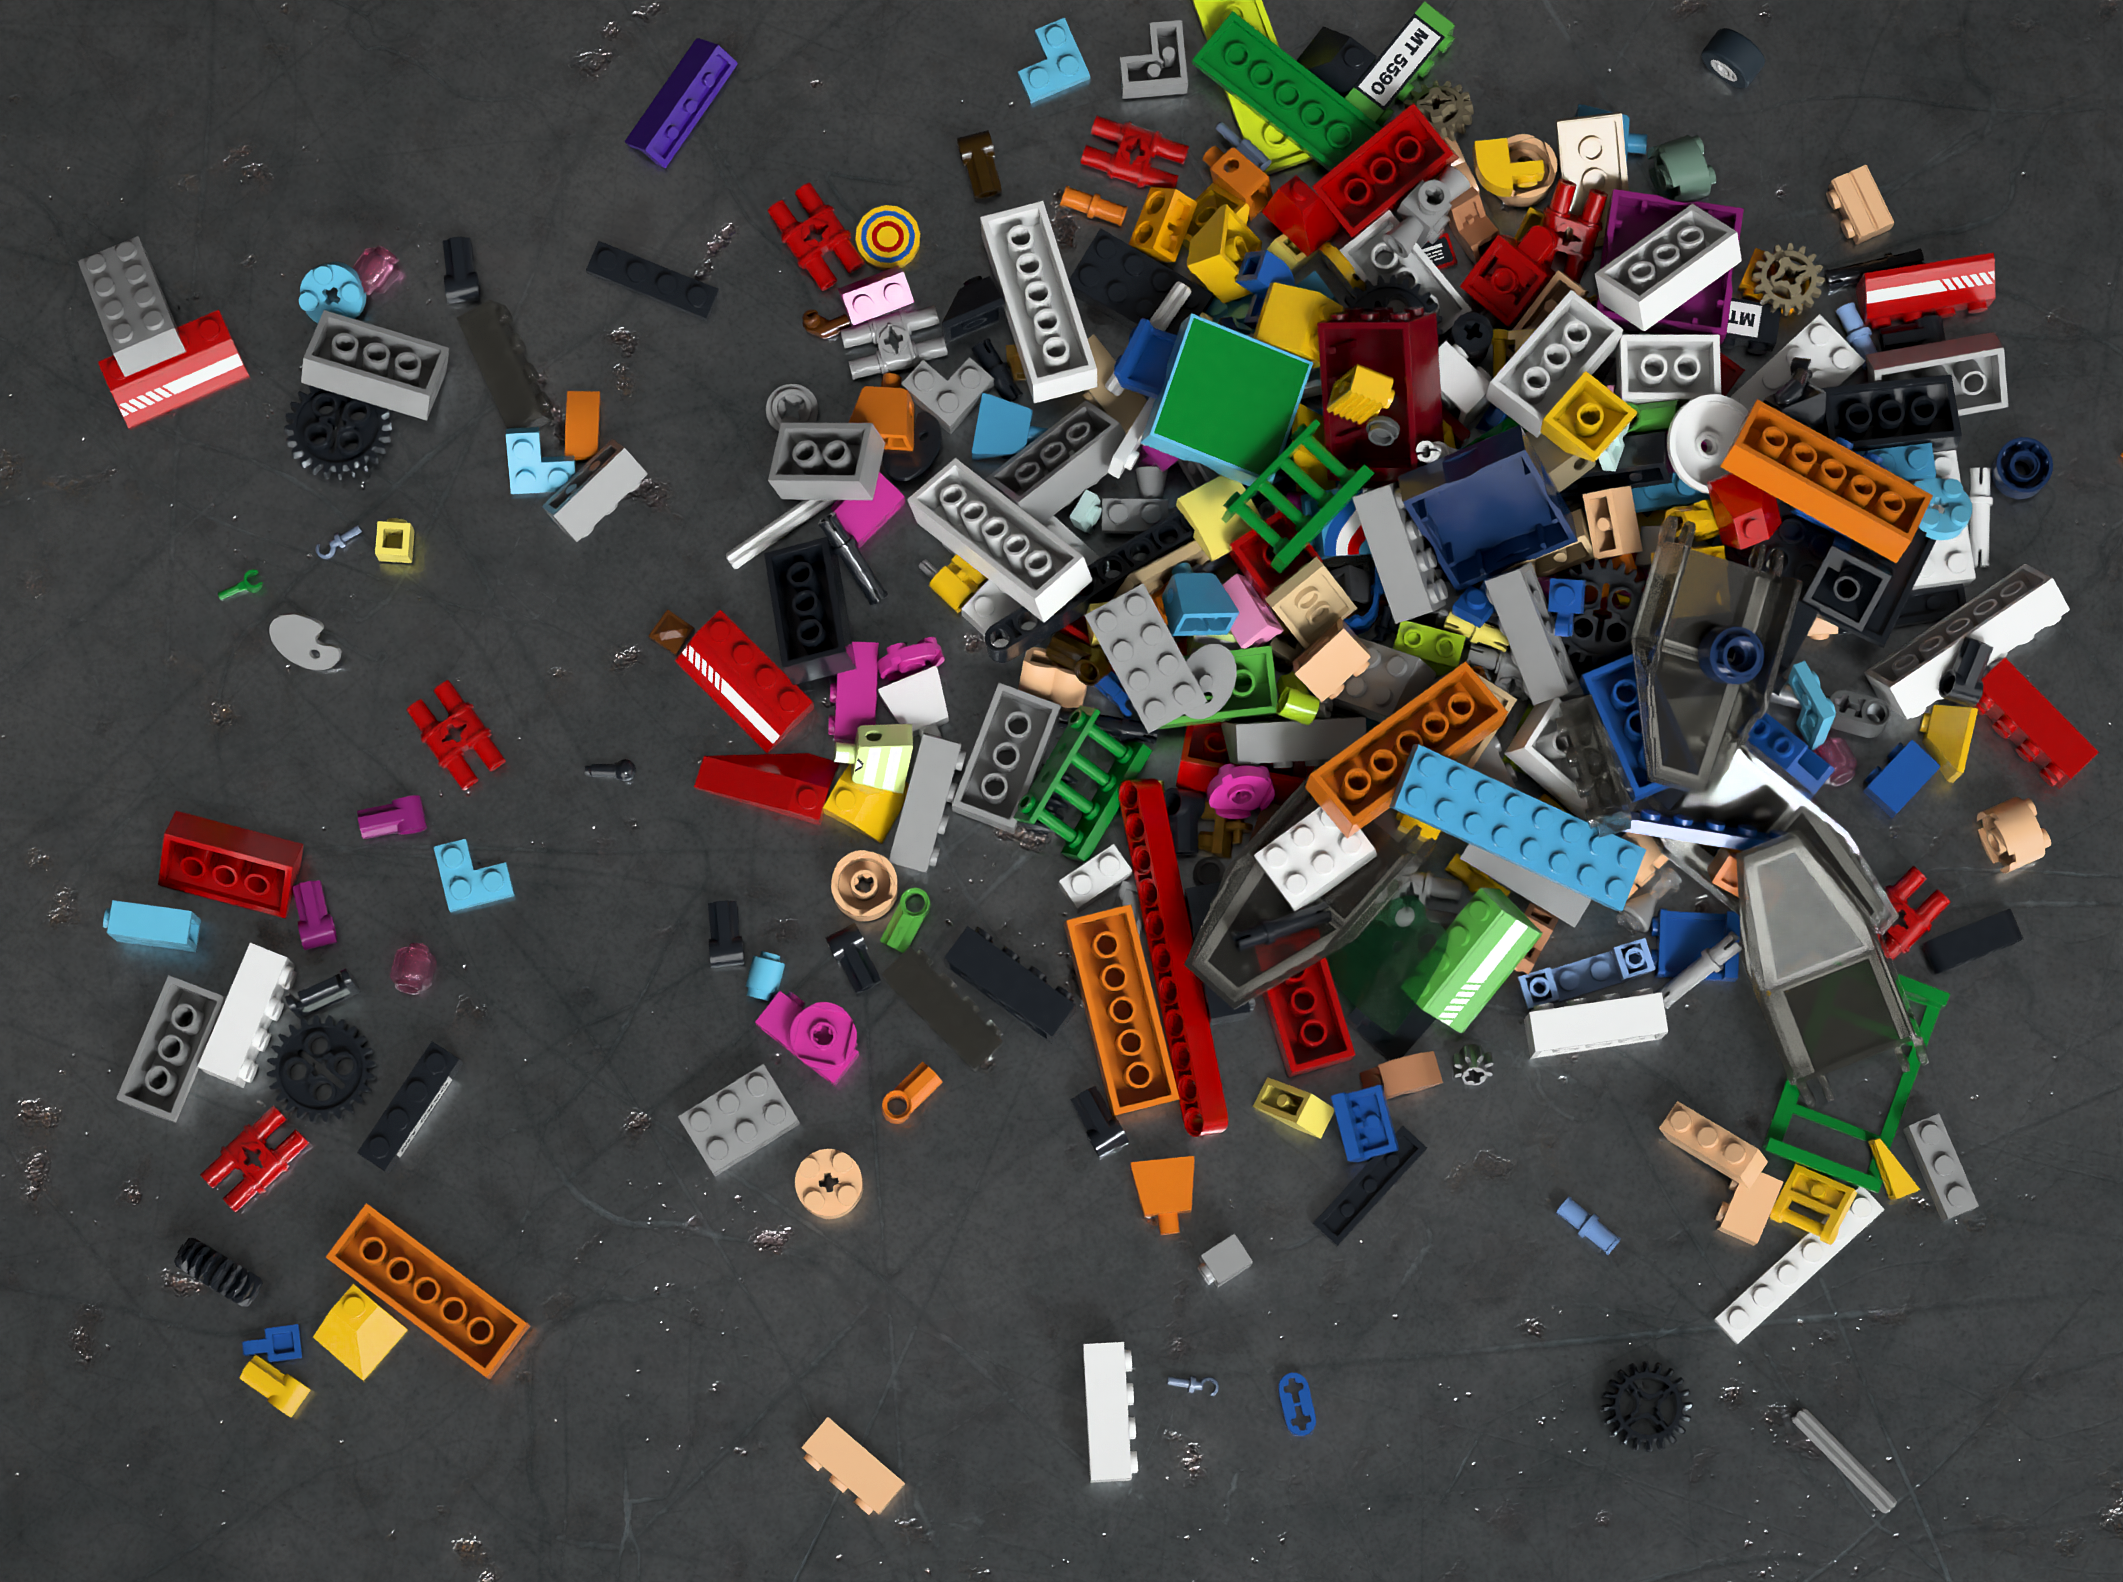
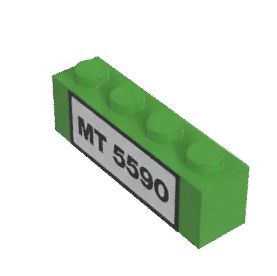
[1345,1,1455,127]

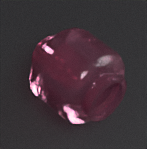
[352,245,400,296]
[1812,736,1858,787]
[390,943,437,995]

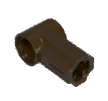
[957,130,1002,199]
[1045,631,1113,686]

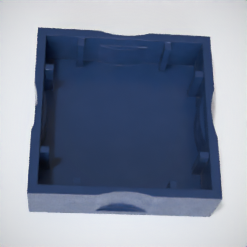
[1398,425,1578,592]

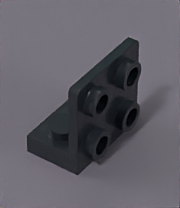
[1345,967,1437,1061]

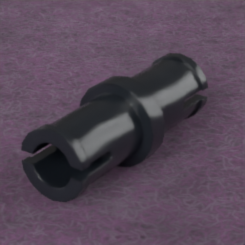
[971,338,1023,402]

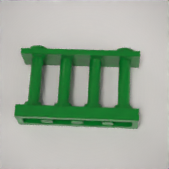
[1222,419,1374,573]
[1013,705,1153,863]

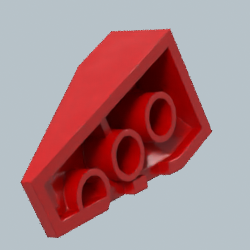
[694,753,840,826]

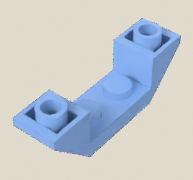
[1518,938,1655,1009]

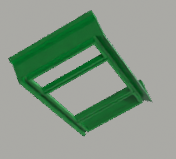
[1762,951,1950,1193]

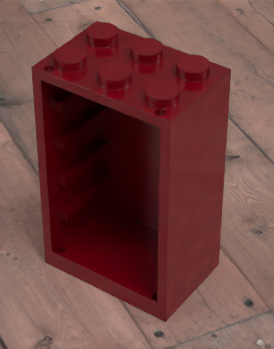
[1317,307,1444,481]

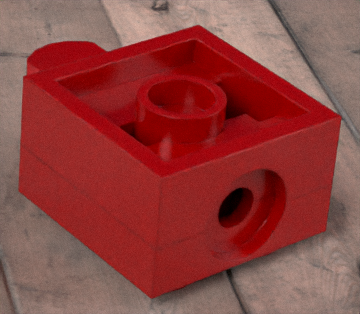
[1459,225,1558,327]

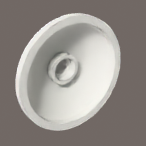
[1667,394,1748,494]

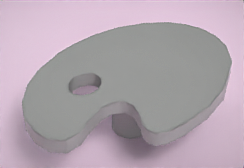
[269,612,342,670]
[1185,644,1236,719]

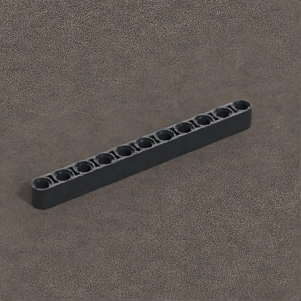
[985,457,1294,663]

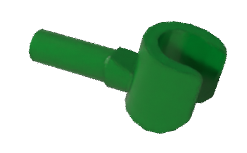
[218,569,263,600]

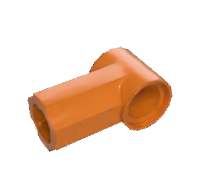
[882,1061,943,1124]

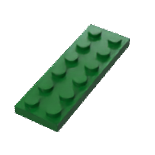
[1192,11,1382,172]

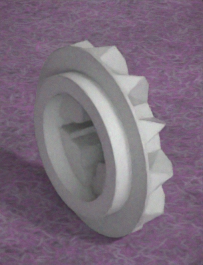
[766,384,818,432]

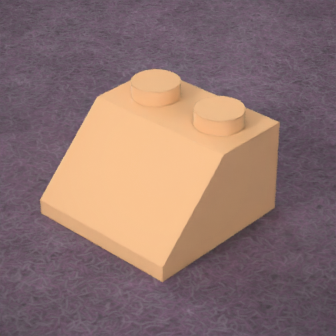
[1292,617,1371,702]

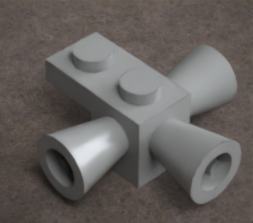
[1382,165,1470,258]
[1102,466,1190,561]

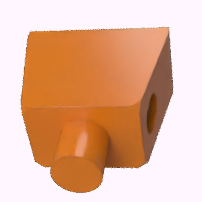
[1203,146,1273,221]
[849,373,914,451]
[1130,1156,1194,1235]

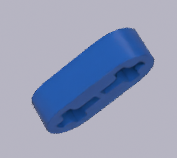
[1278,1373,1316,1436]

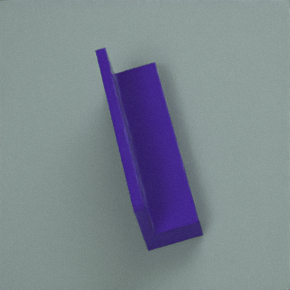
[625,38,738,168]

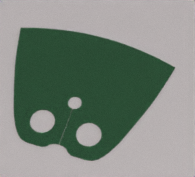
[1320,895,1449,1035]

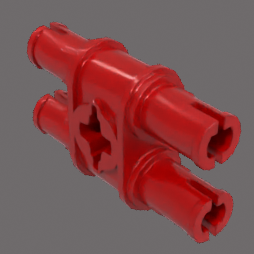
[1080,115,1189,189]
[1541,179,1608,284]
[767,182,864,291]
[406,680,506,791]
[1843,866,1951,964]
[200,1105,309,1212]

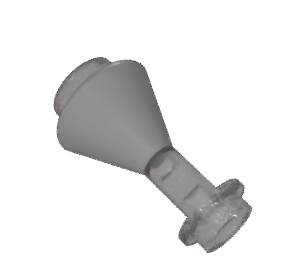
[1616,867,1682,935]

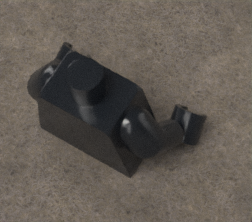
[1763,357,1826,435]

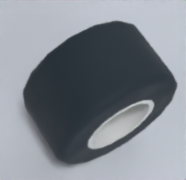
[1701,28,1765,88]

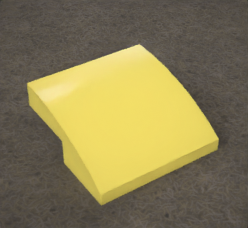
[1176,475,1261,562]

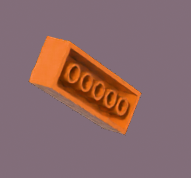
[1720,399,1933,563]
[1305,661,1508,839]
[1063,904,1180,1116]
[326,1203,530,1379]

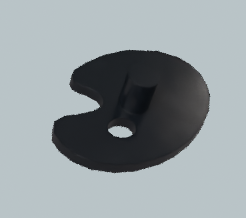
[882,412,942,481]

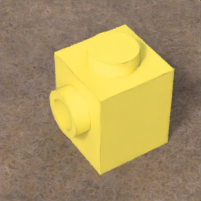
[375,518,415,563]

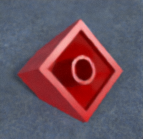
[1262,175,1344,257]
[1707,473,1782,550]

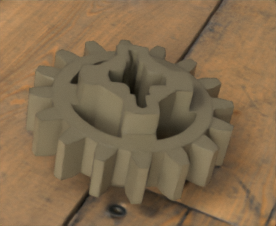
[1402,80,1474,141]
[1752,243,1825,316]

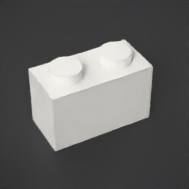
[1059,844,1133,913]

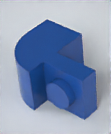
[1235,250,1295,329]

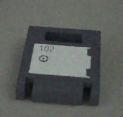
[284,969,361,1019]

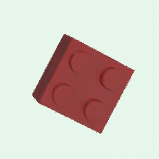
[1229,511,1322,607]

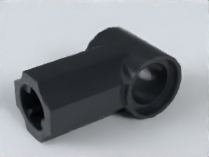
[443,237,481,304]
[1879,316,1946,352]
[1939,636,1994,707]
[1164,788,1205,855]
[708,900,745,968]
[825,923,881,994]
[1070,1086,1129,1158]

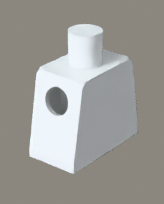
[878,666,949,739]

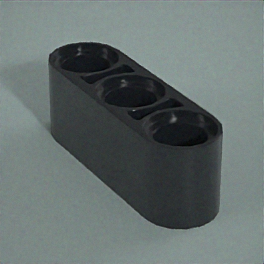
[1922,908,2024,975]

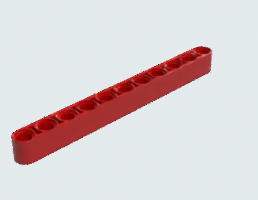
[1119,778,1228,1137]

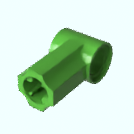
[1625,400,1681,437]
[880,888,931,954]

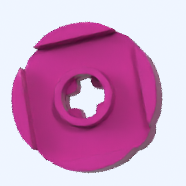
[877,637,944,681]
[1207,764,1275,819]
[790,1002,857,1070]

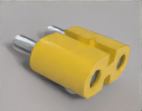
[919,543,989,613]

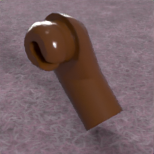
[802,309,851,339]

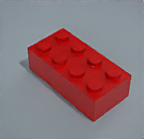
[1973,657,2099,789]
[1250,928,1356,1078]

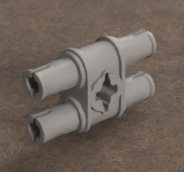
[840,305,948,380]
[1466,643,1560,701]
[1369,869,1463,932]

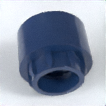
[1991,437,2053,499]
[1698,626,1764,685]

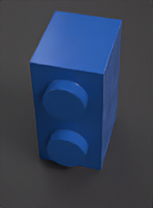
[1863,740,1941,818]

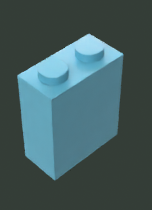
[103,900,201,952]

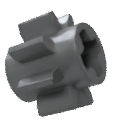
[1453,1044,1493,1085]

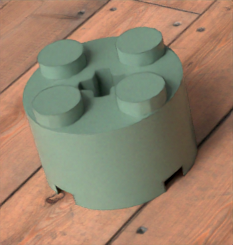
[1647,135,1716,202]

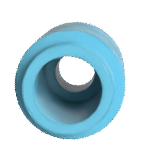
[745,951,785,1002]

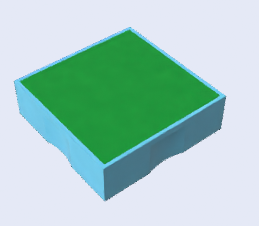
[1140,314,1313,486]

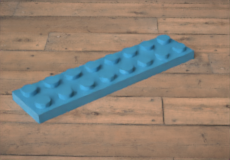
[1389,744,1646,911]

